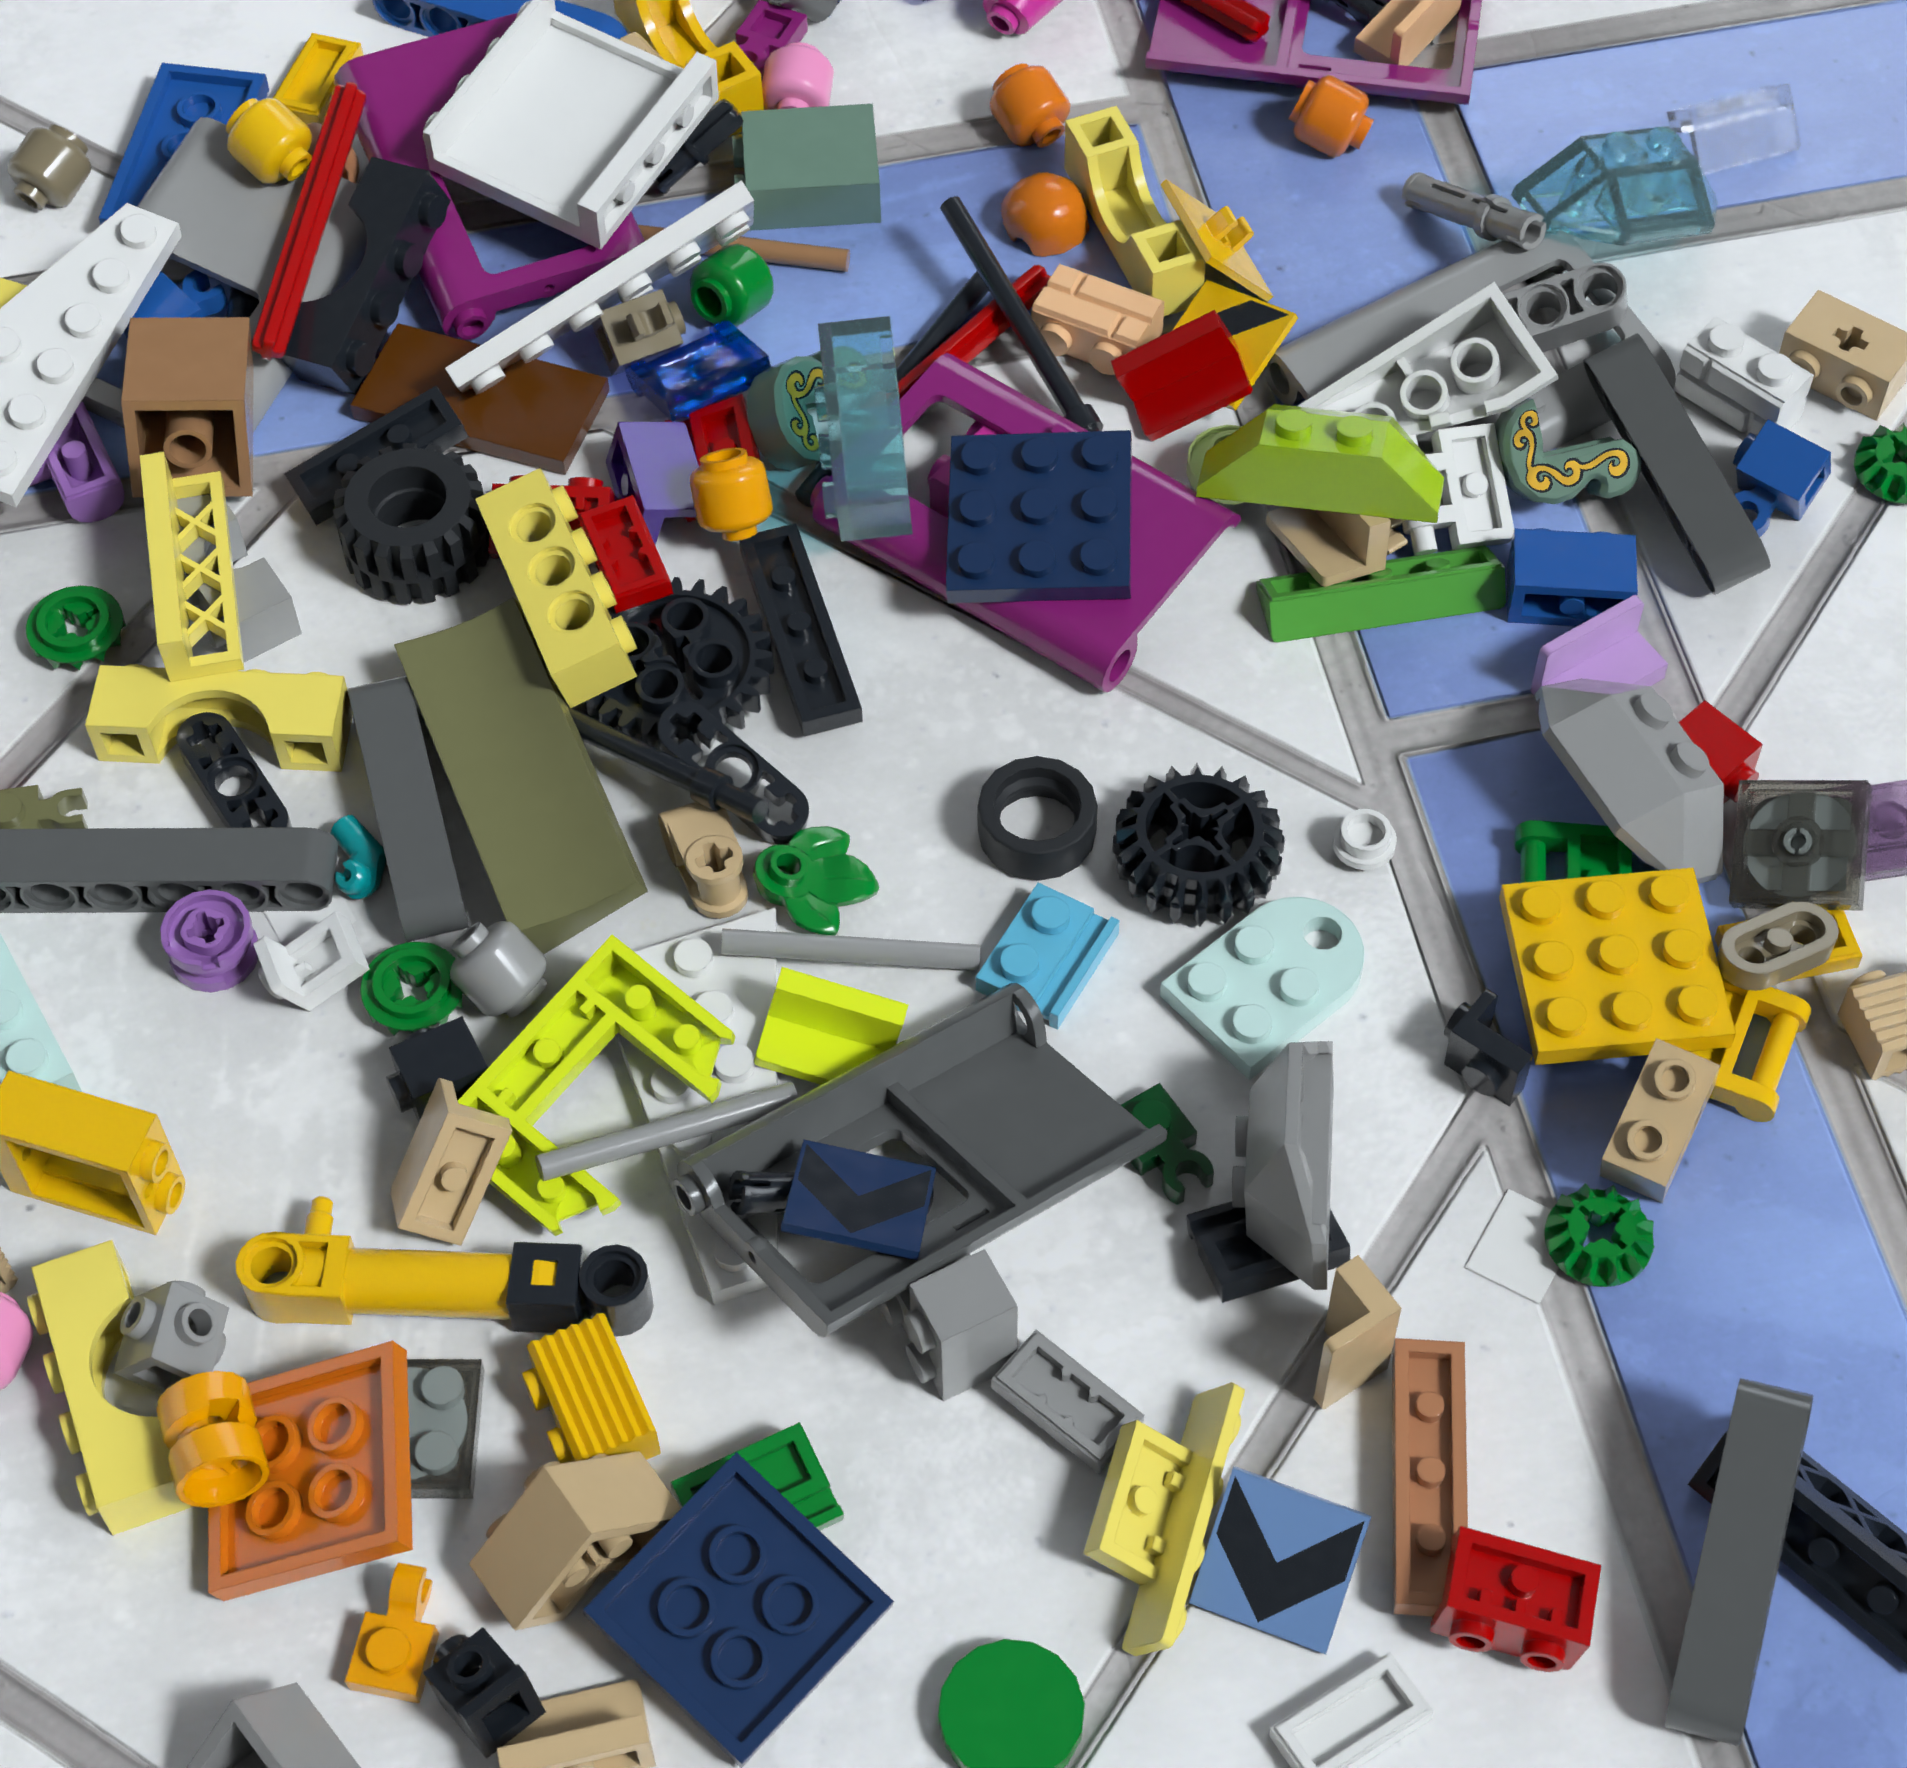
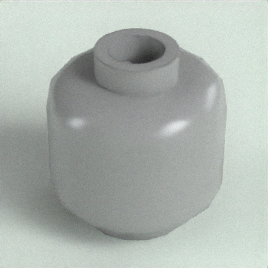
[450,921,547,1018]

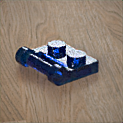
[625,320,771,422]

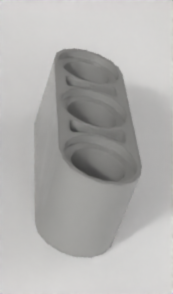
[1503,262,1628,352]

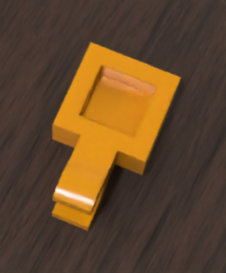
[345,1562,439,1704]

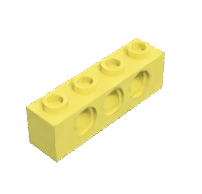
[475,468,638,708]

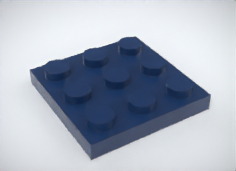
[946,430,1132,603]
[583,1452,894,1768]

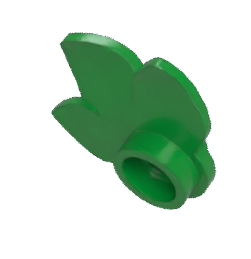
[753,826,879,935]

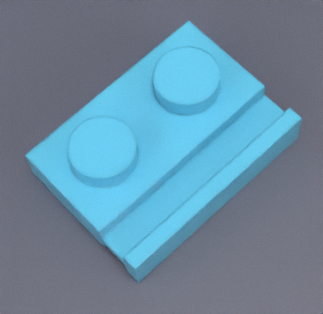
[976,882,1120,1030]

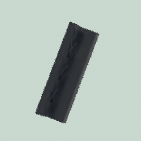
[1687,1430,1907,1664]

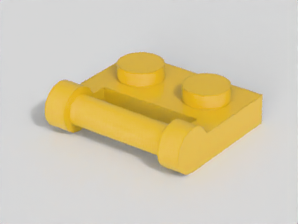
[1688,975,1811,1122]

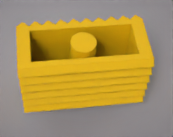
[521,1313,661,1464]

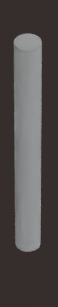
[721,928,980,970]
[535,1082,798,1182]

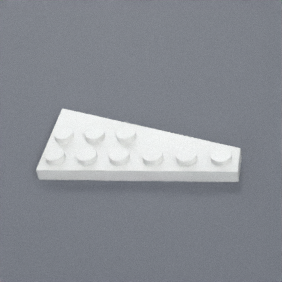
[445,180,754,394]
[0,203,182,507]
[616,907,778,1305]

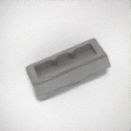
[991,1329,1145,1474]

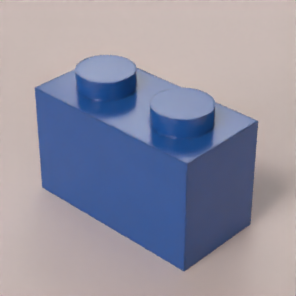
[1507,528,1638,627]

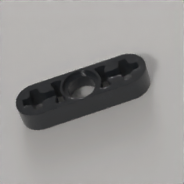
[658,701,809,845]
[177,712,292,828]

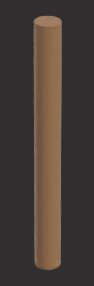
[638,224,850,272]

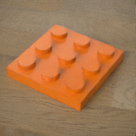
[208,1340,413,1601]

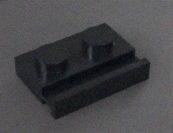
[1186,1201,1351,1303]

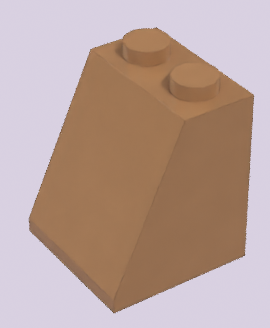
[121,317,253,498]

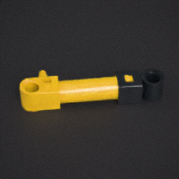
[236,1196,654,1337]

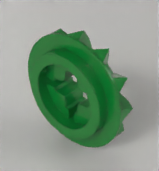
[1854,423,1907,504]
[26,586,126,671]
[360,942,463,1036]
[1544,1183,1655,1287]

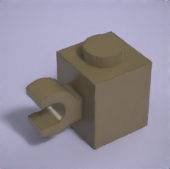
[591,289,686,376]

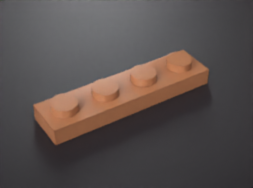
[1392,1338,1468,1616]

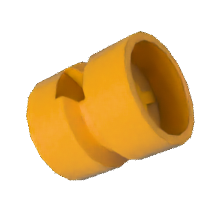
[156,1371,270,1508]

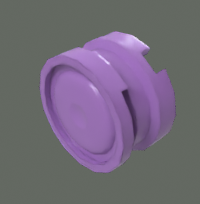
[160,889,258,993]

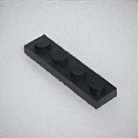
[739,523,863,737]

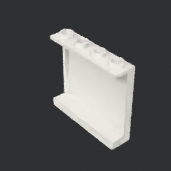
[423,0,719,250]

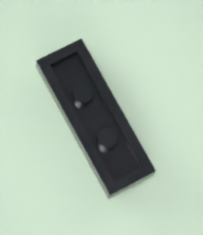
[284,385,469,526]

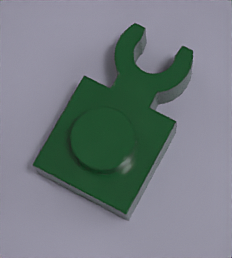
[1121,1083,1214,1205]

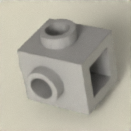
[113,1281,229,1394]

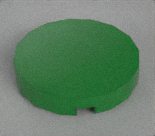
[938,1639,1085,1768]

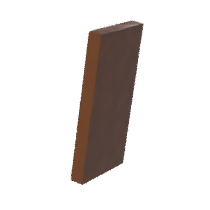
[350,323,610,475]

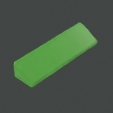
[1256,545,1506,642]

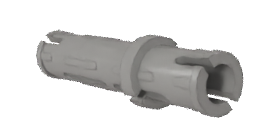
[1402,172,1546,250]

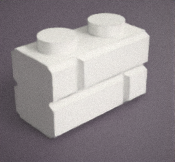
[1673,317,1814,435]

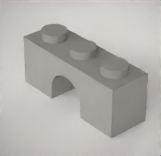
[145,494,302,662]

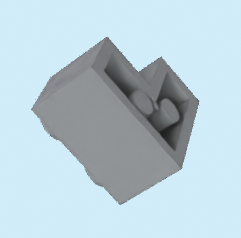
[879,1249,1018,1401]

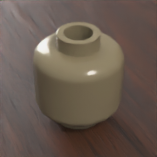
[7,124,92,210]

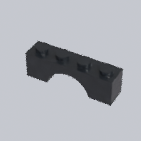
[280,157,451,395]

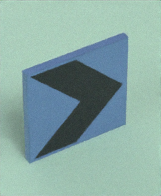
[1189,1466,1372,1655]

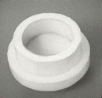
[1333,809,1397,870]

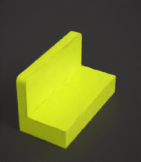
[754,967,909,1085]

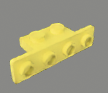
[1083,1382,1245,1656]

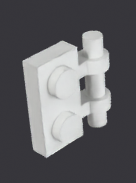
[1402,423,1514,556]

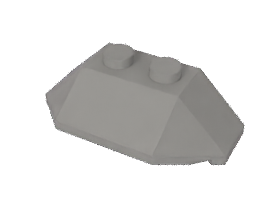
[1535,678,1724,884]
[1232,1041,1334,1290]

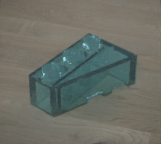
[814,316,913,542]

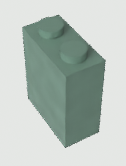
[732,103,881,231]

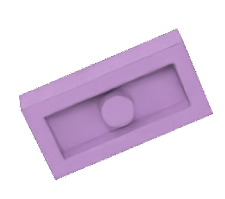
[1530,595,1668,696]

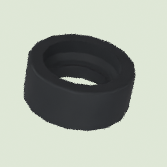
[977,756,1098,881]

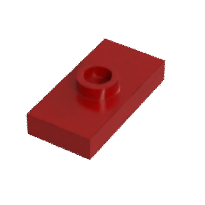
[577,495,674,613]

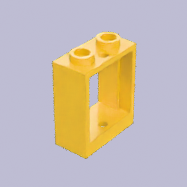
[0,1070,185,1235]

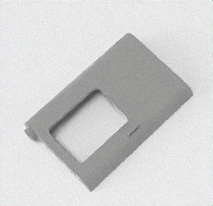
[81,117,367,432]

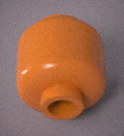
[990,63,1070,148]
[1289,75,1374,158]

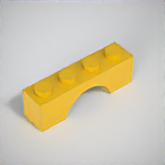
[613,0,764,138]

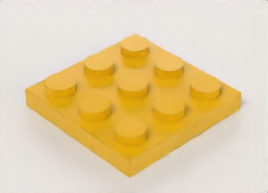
[1499,867,1736,1065]

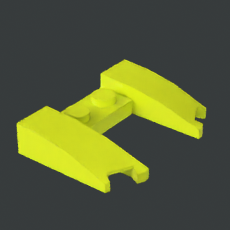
[458,934,735,1236]

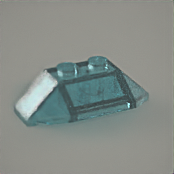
[1511,126,1718,246]

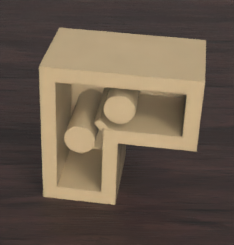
[469,1451,681,1631]

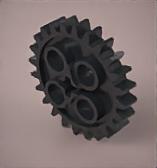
[585,577,774,748]

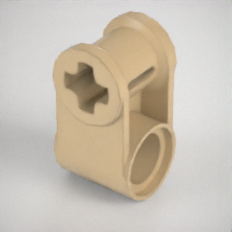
[658,802,749,919]

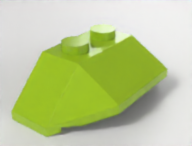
[1196,404,1444,523]

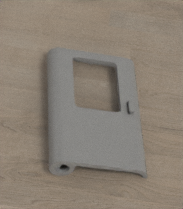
[1264,218,1676,529]

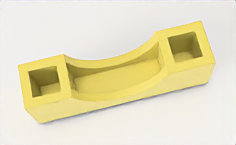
[1064,106,1206,317]
[85,664,353,772]
[27,1240,194,1535]

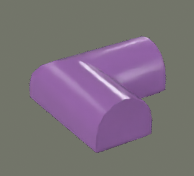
[29,402,125,523]

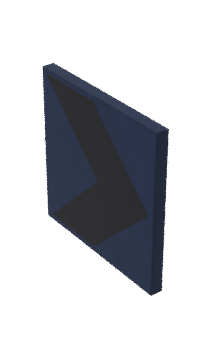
[780,1139,936,1260]

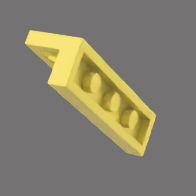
[140,452,244,682]

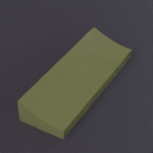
[394,597,648,954]

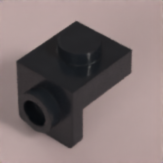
[1444,989,1533,1107]

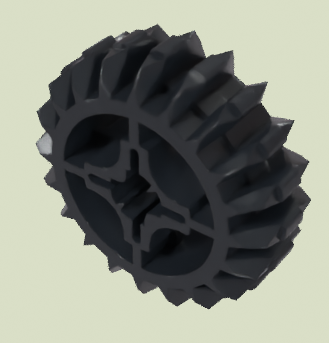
[1112,763,1285,927]

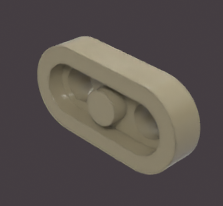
[1716,902,1839,990]

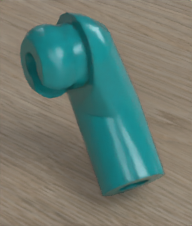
[330,815,386,899]

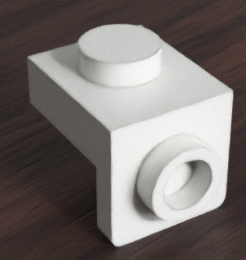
[253,911,370,1012]

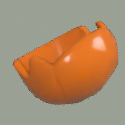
[1001,172,1090,257]

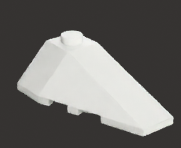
[1297,282,1558,435]

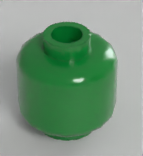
[690,244,774,328]

